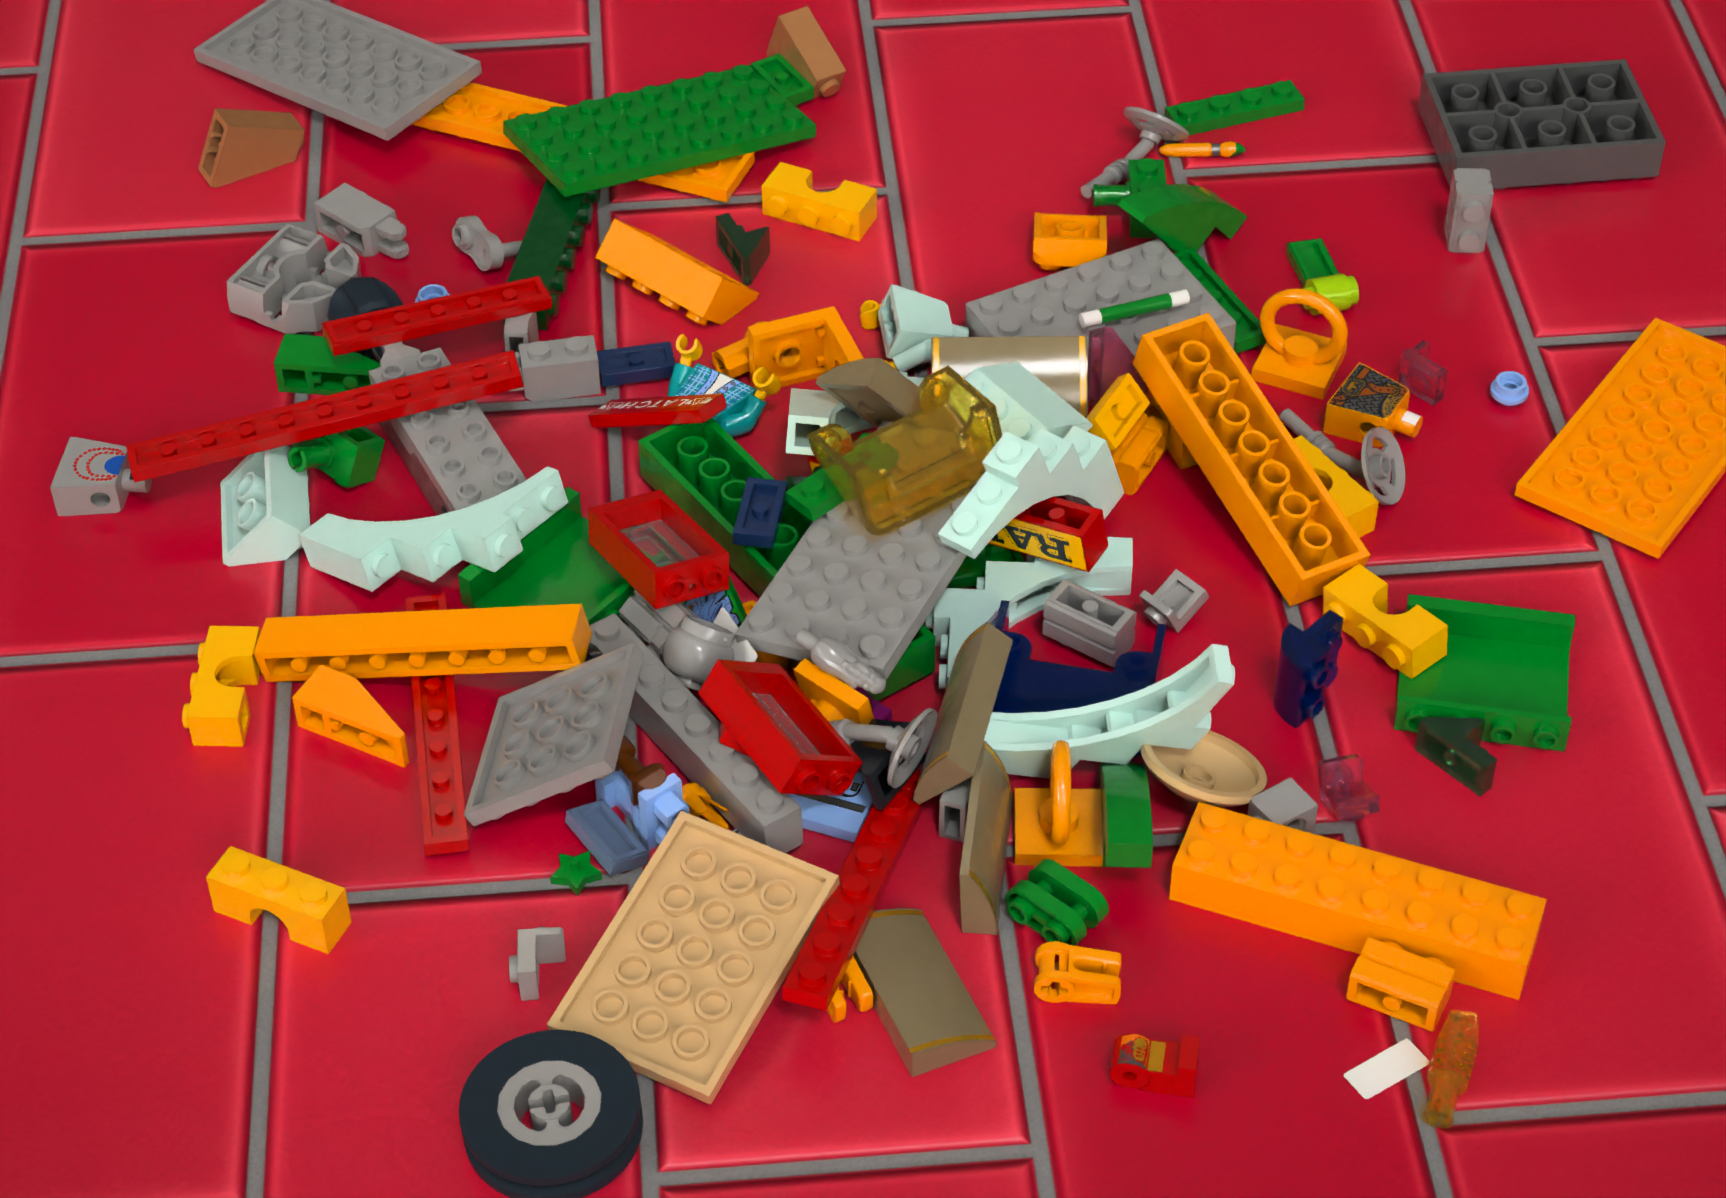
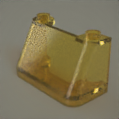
[807,365,1003,536]

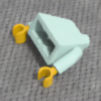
[860,284,969,372]

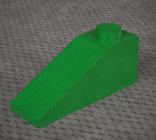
[274,334,380,395]

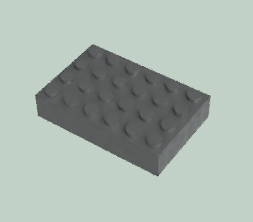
[1418,59,1666,189]

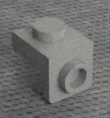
[1139,569,1210,633]
[509,927,566,1001]

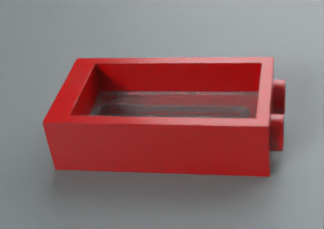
[588,489,729,609]
[698,659,863,796]

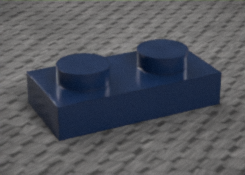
[597,341,675,387]
[733,477,788,549]

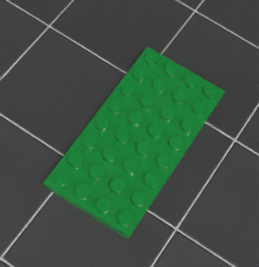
[503,65,816,197]

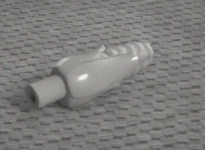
[795,628,886,694]

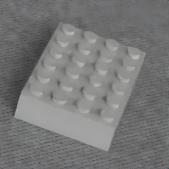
[965,239,1236,408]

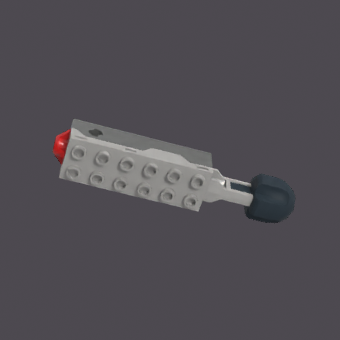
[327,277,527,515]

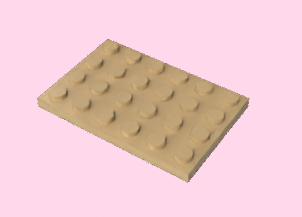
[547,810,840,1105]

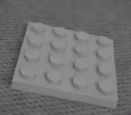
[463,642,644,826]

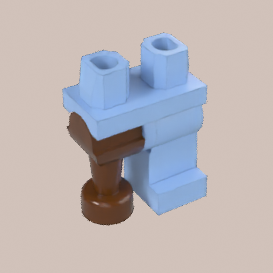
[595,735,689,851]

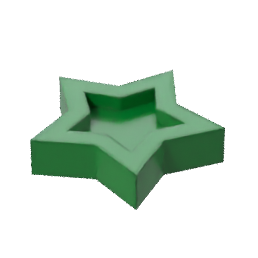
[550,851,602,896]

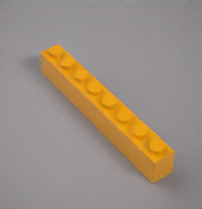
[253,603,592,682]

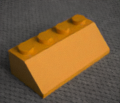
[595,218,759,326]

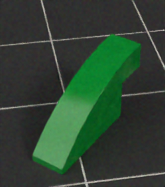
[1118,184,1248,252]
[1099,763,1153,868]

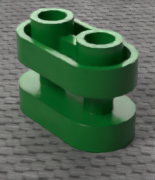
[1005,858,1109,946]

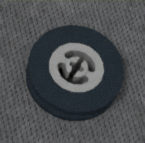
[459,1030,643,1198]

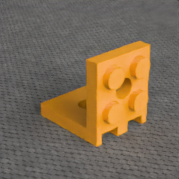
[748,306,864,389]

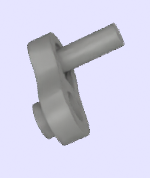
[452,215,523,271]

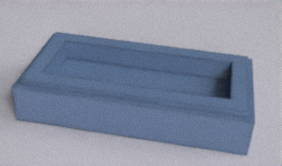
[564,799,650,876]

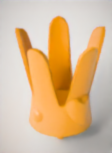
[682,783,729,829]

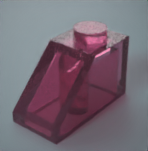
[1087,327,1148,408]

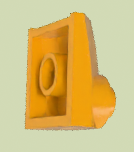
[1033,212,1107,270]

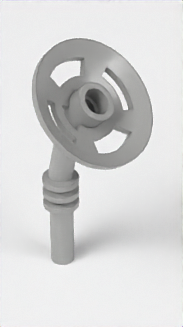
[1081,106,1189,198]
[1279,408,1405,505]
[829,708,938,788]

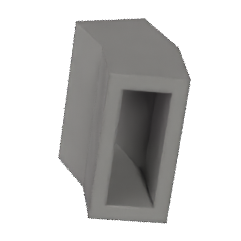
[504,312,539,352]
[939,777,972,843]

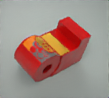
[1109,1033,1201,1098]

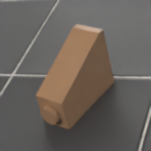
[766,6,846,98]
[198,108,305,188]

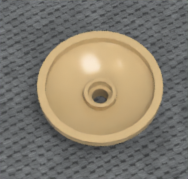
[1141,730,1267,807]

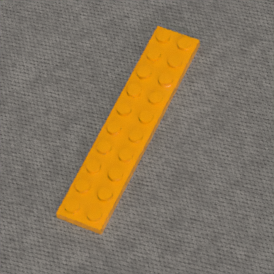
[412,82,755,202]

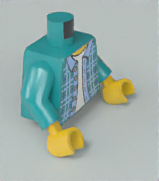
[667,334,781,437]

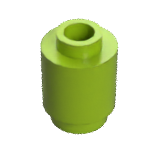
[1302,273,1359,316]

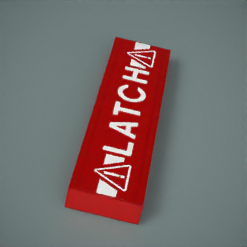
[588,394,727,428]

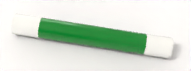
[1079,289,1190,328]

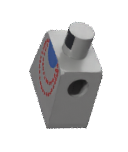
[50,437,152,516]

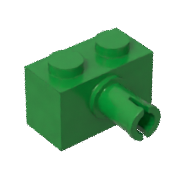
[1093,158,1167,238]
[287,426,385,488]

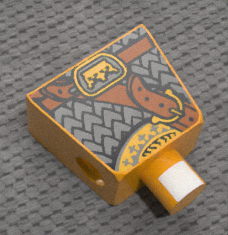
[1323,363,1423,447]

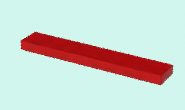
[322,276,552,356]

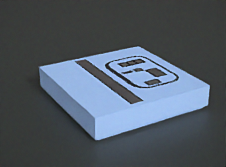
[789,769,874,842]

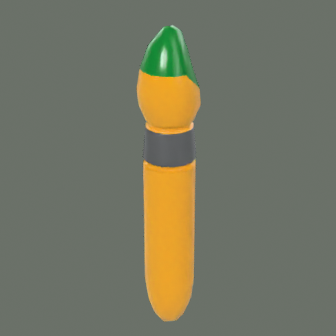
[1159,141,1245,158]

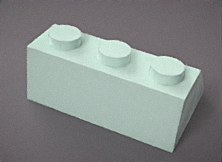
[948,362,1093,442]
[220,445,310,567]

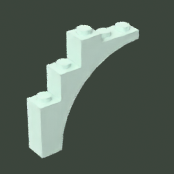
[786,371,932,457]
[938,425,1125,559]
[299,466,569,592]
[926,537,1133,689]
[984,644,1235,779]

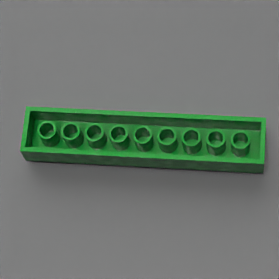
[638,418,936,701]

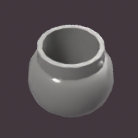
[662,615,735,691]

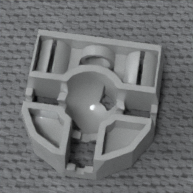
[227,224,362,334]

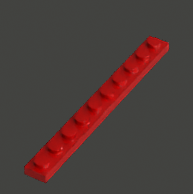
[126,350,524,483]

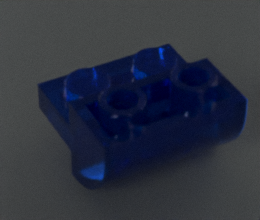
[1274,610,1343,728]

